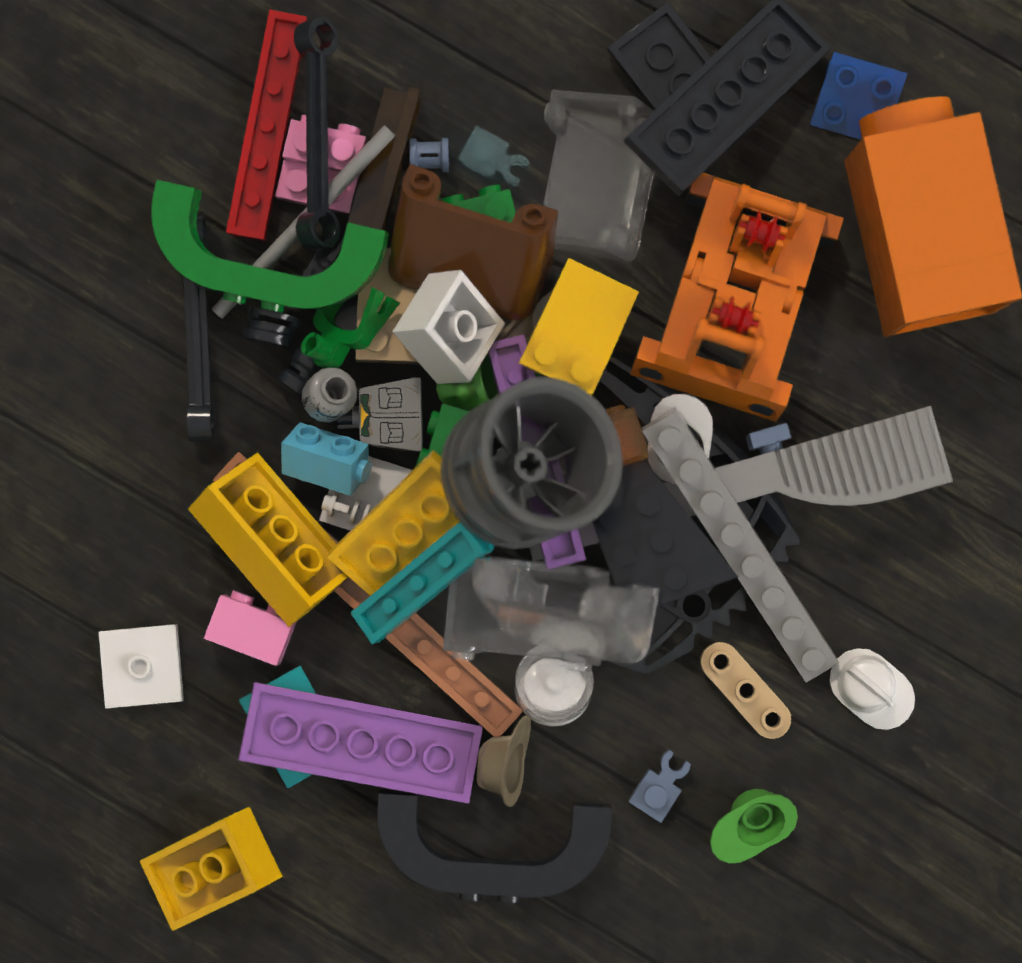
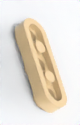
[700,642,791,739]

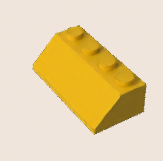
[188,452,349,627]

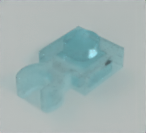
[458,126,530,186]

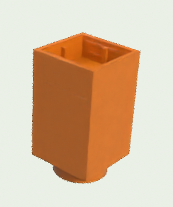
[844,96,1022,337]

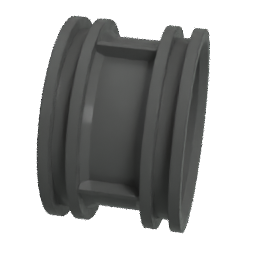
[440,378,622,549]

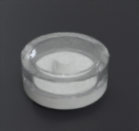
[515,643,593,726]

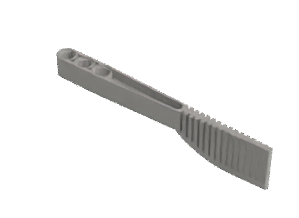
[529,406,953,561]

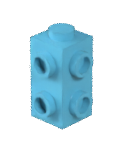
[281,423,372,496]

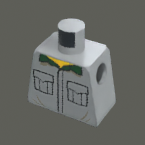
[337,378,423,453]

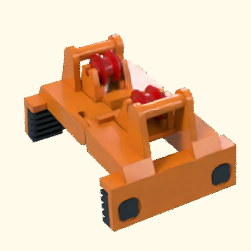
[630,173,844,422]

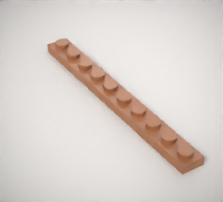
[213,452,523,737]

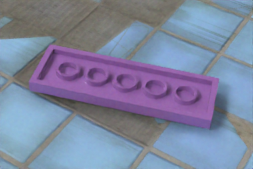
[238,683,483,803]

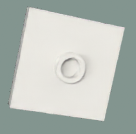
[99,624,184,708]

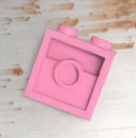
[275,115,368,215]

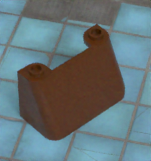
[388,164,559,320]

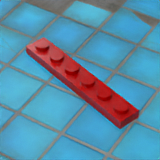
[226,10,308,242]

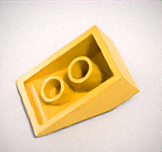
[518,258,639,396]
[140,807,283,931]

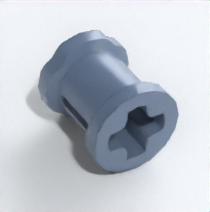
[410,138,449,172]

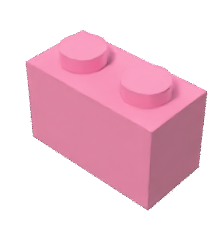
[204,590,296,666]

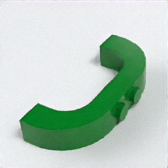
[152,180,390,313]

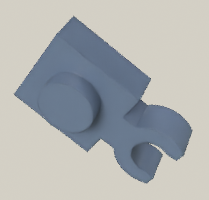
[745,423,791,455]
[628,750,691,823]

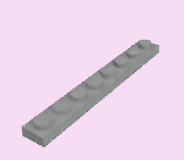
[642,408,839,682]

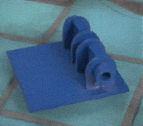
[810,52,908,140]

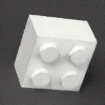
[392,270,505,384]

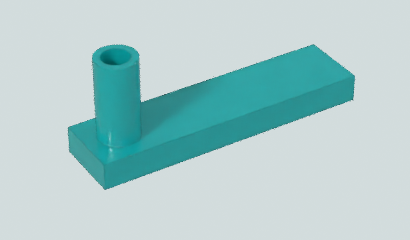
[351,522,495,644]

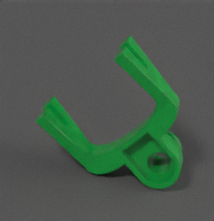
[301,287,400,369]

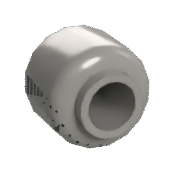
[302,367,357,423]

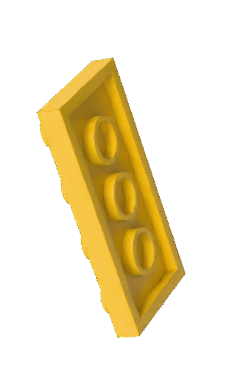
[327,450,460,596]

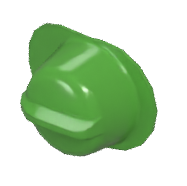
[710,789,798,863]

